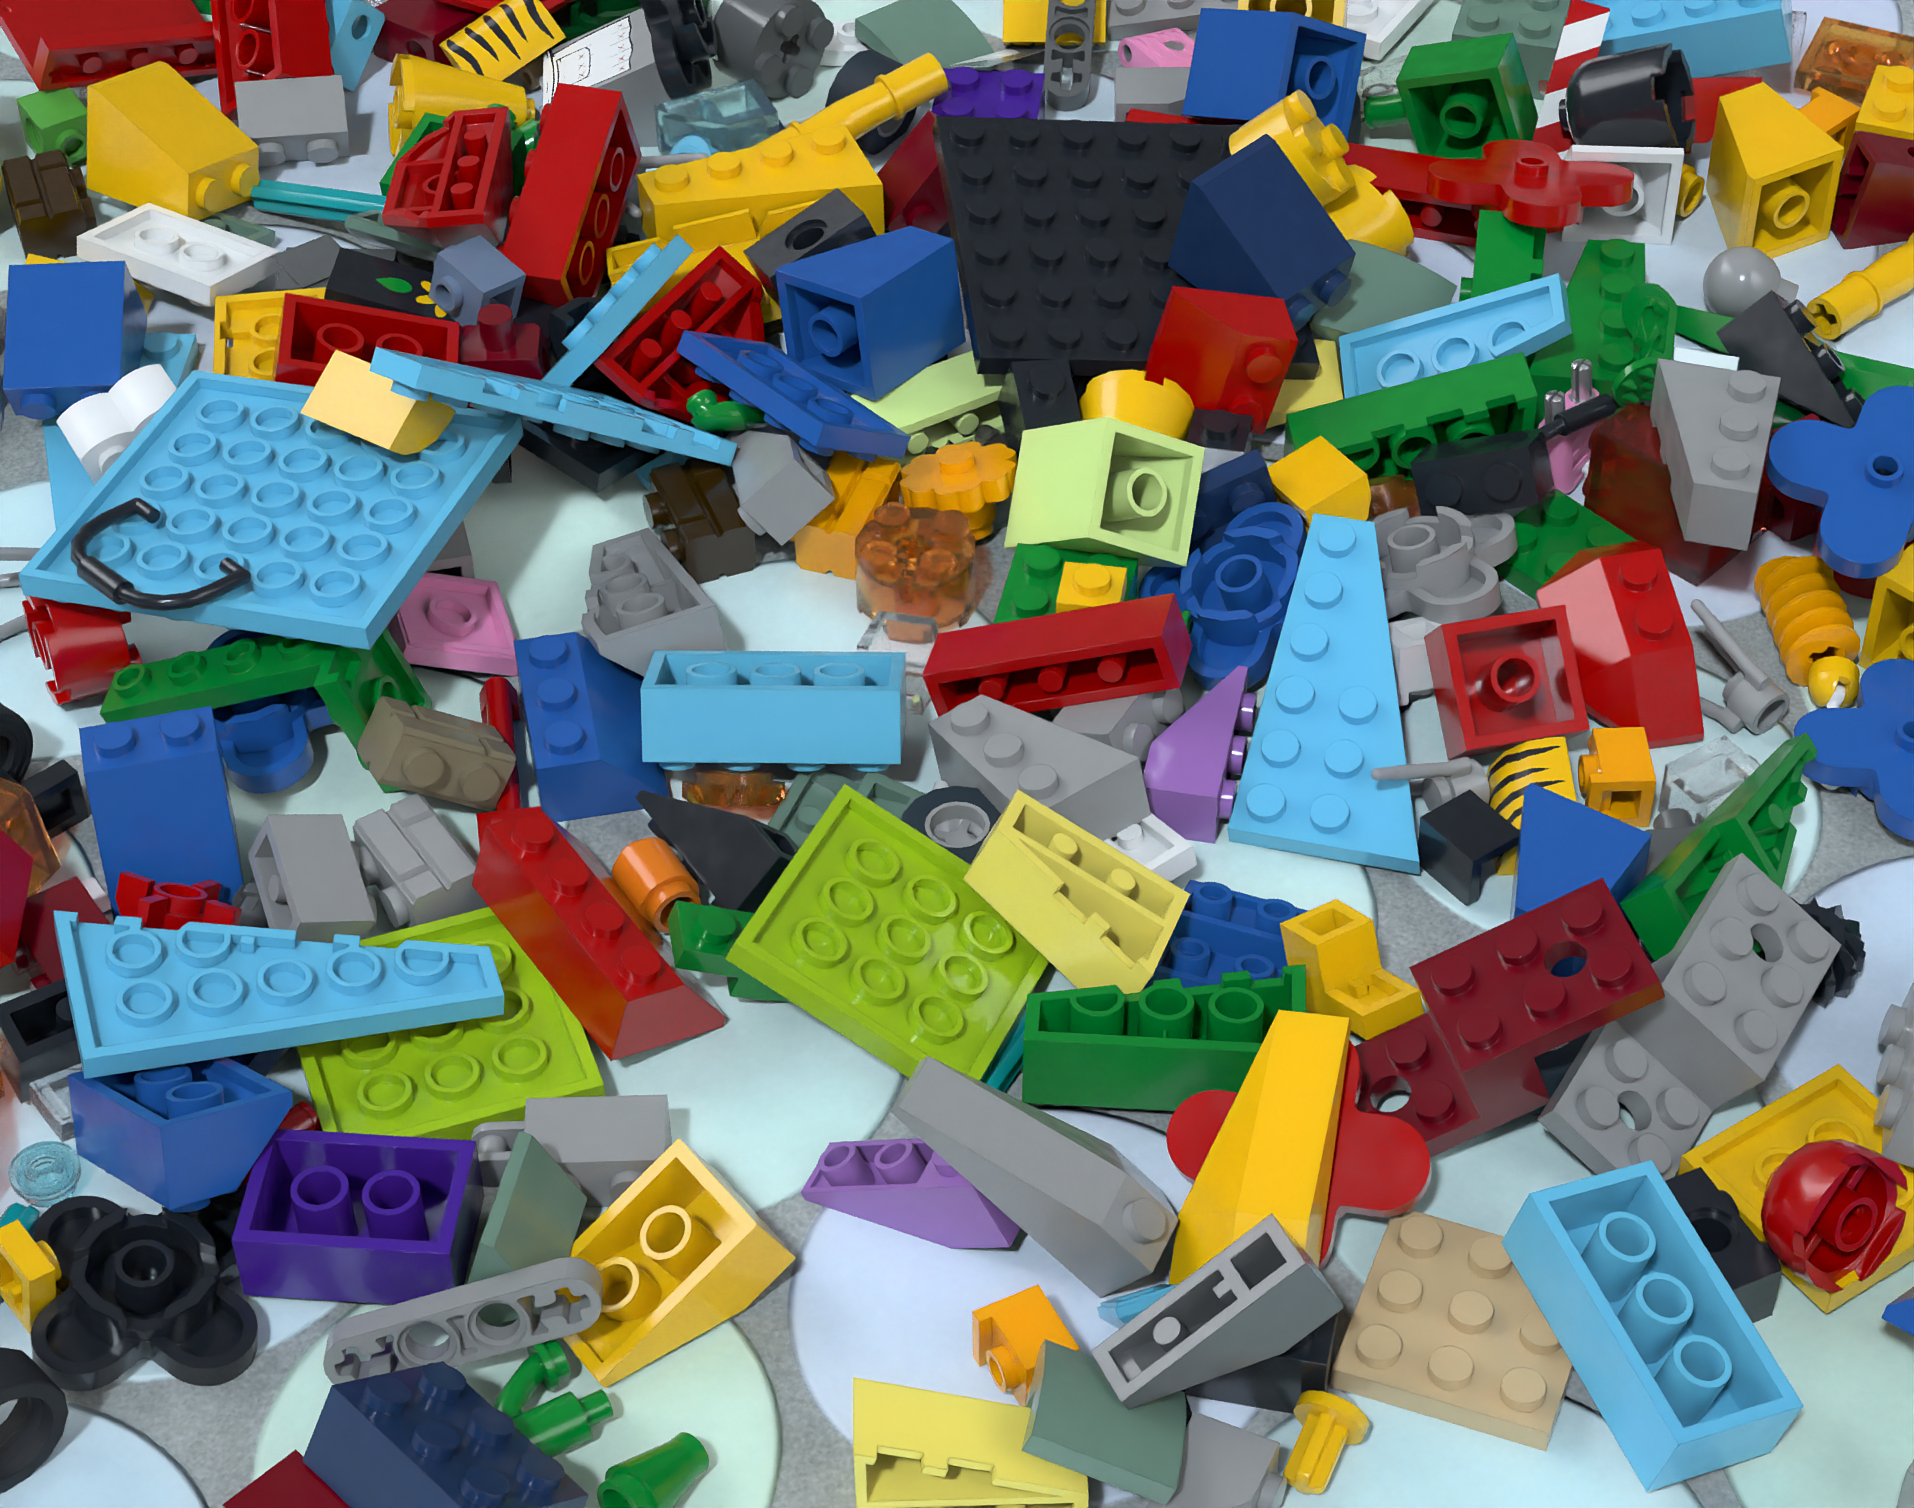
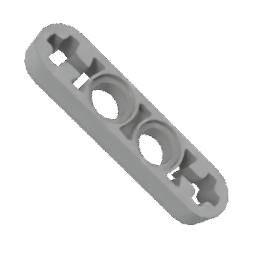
[323,1257,603,1385]

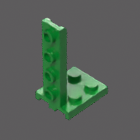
[99,628,432,793]

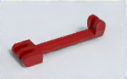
[476,676,542,848]

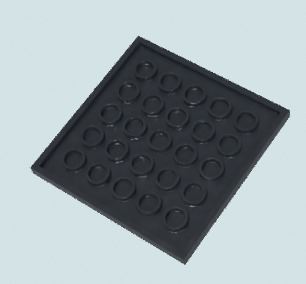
[932,116,1320,380]

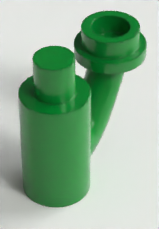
[493,1339,614,1458]

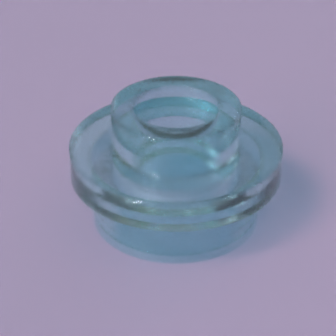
[8,1141,82,1208]

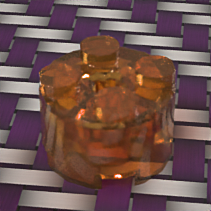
[855,502,976,641]

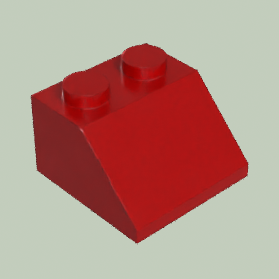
[1144,286,1298,434]

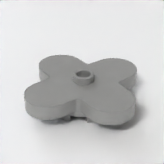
[1366,506,1518,624]

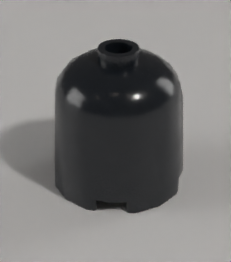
[1558,43,1696,152]

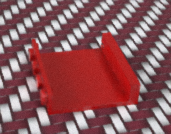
[0,0,217,91]

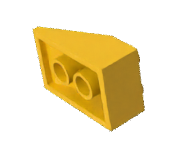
[557,1138,796,1388]

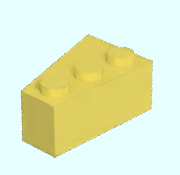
[963,790,1190,994]
[853,1377,1089,1508]

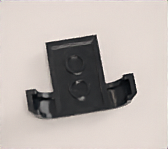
[518,297,732,493]

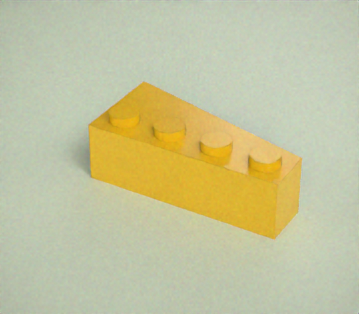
[637,124,885,243]

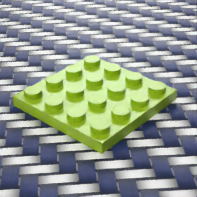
[725,783,1049,1081]
[295,907,606,1140]

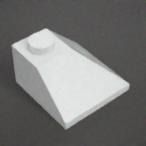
[1560,145,1684,245]

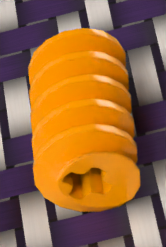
[1754,556,1861,687]

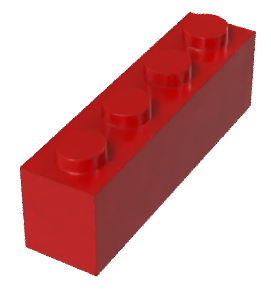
[922,593,1193,717]

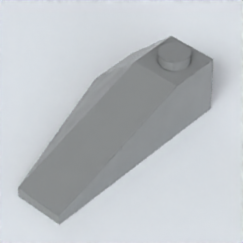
[581,527,727,677]
[891,1056,1179,1298]

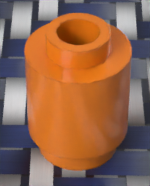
[612,837,701,933]

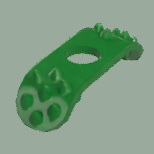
[1611,282,1677,407]

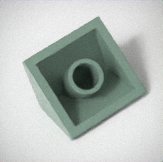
[467,1130,587,1325]

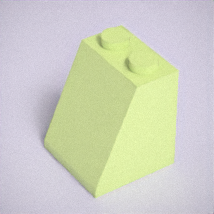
[1004,416,1205,567]

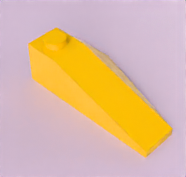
[1169,1010,1352,1284]

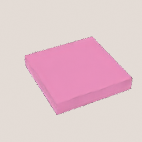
[388,572,517,677]

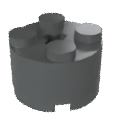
[712,0,834,98]

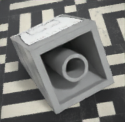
[539,8,705,147]

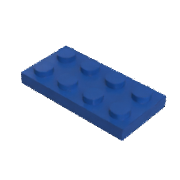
[677,330,911,462]

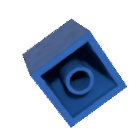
[1182,8,1367,141]
[775,226,966,401]
[3,260,147,420]
[79,706,245,922]
[1510,783,1652,977]

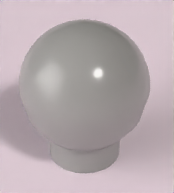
[1703,246,1799,318]

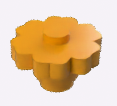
[899,441,1018,542]

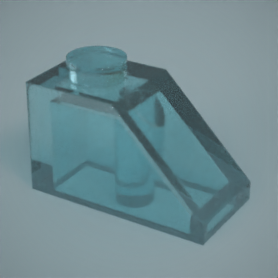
[654,79,779,155]

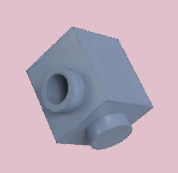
[428,235,526,327]

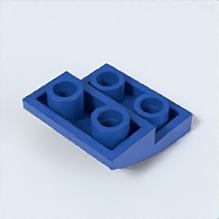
[1144,879,1308,990]

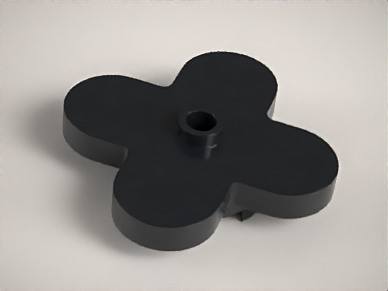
[638,0,717,101]
[31,1194,258,1391]

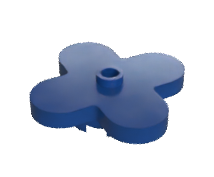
[1766,386,1914,579]
[1138,502,1308,691]
[207,629,334,794]
[1793,659,1914,841]

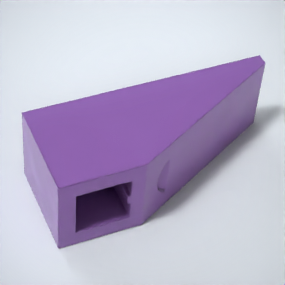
[1143,666,1257,844]
[801,1138,1020,1249]

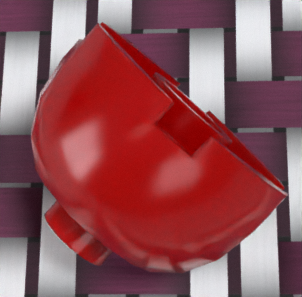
[1761,1139,1908,1292]

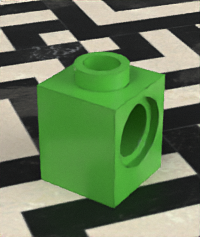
[16,87,87,167]

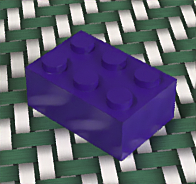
[231,1128,485,1305]

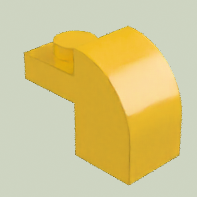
[1280,899,1424,1040]

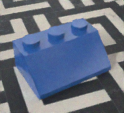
[513,632,669,822]
[67,1057,293,1212]

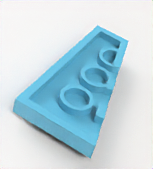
[540,234,694,386]
[1339,273,1572,399]

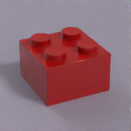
[1424,604,1590,760]

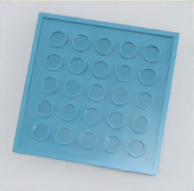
[18,370,524,650]

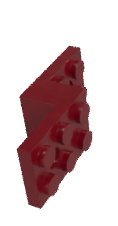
[1354,878,1665,1158]

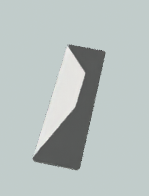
[950,48,1045,67]

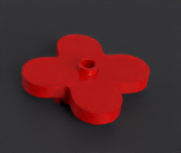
[1426,139,1634,233]
[1166,1040,1432,1271]

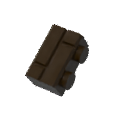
[0,149,97,259]
[642,457,757,584]

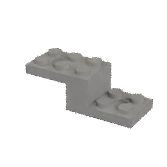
[1537,853,1841,1181]

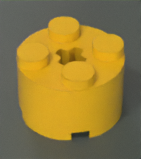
[1229,89,1355,207]

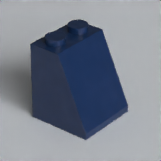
[1168,134,1356,332]

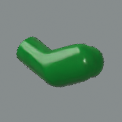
[686,389,768,432]

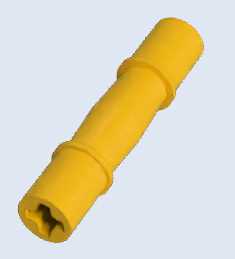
[752,53,948,147]
[1806,233,1914,340]

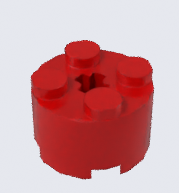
[22,595,142,706]

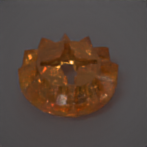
[1368,474,1418,518]
[682,770,785,807]

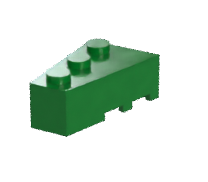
[1459,210,1547,369]

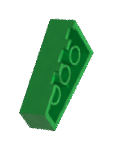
[1529,239,1645,437]
[1284,352,1538,499]
[1022,964,1306,1111]

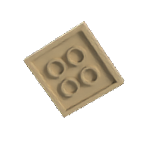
[1330,1210,1574,1451]

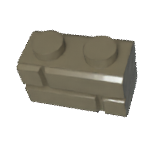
[357,696,516,812]

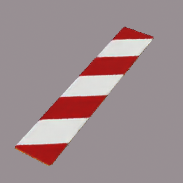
[1532,0,1610,160]

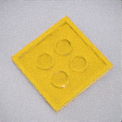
[1678,1064,1914,1314]

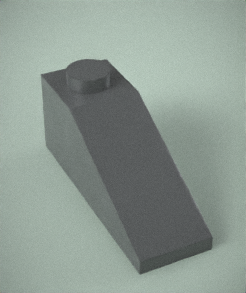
[1090,1213,1344,1410]

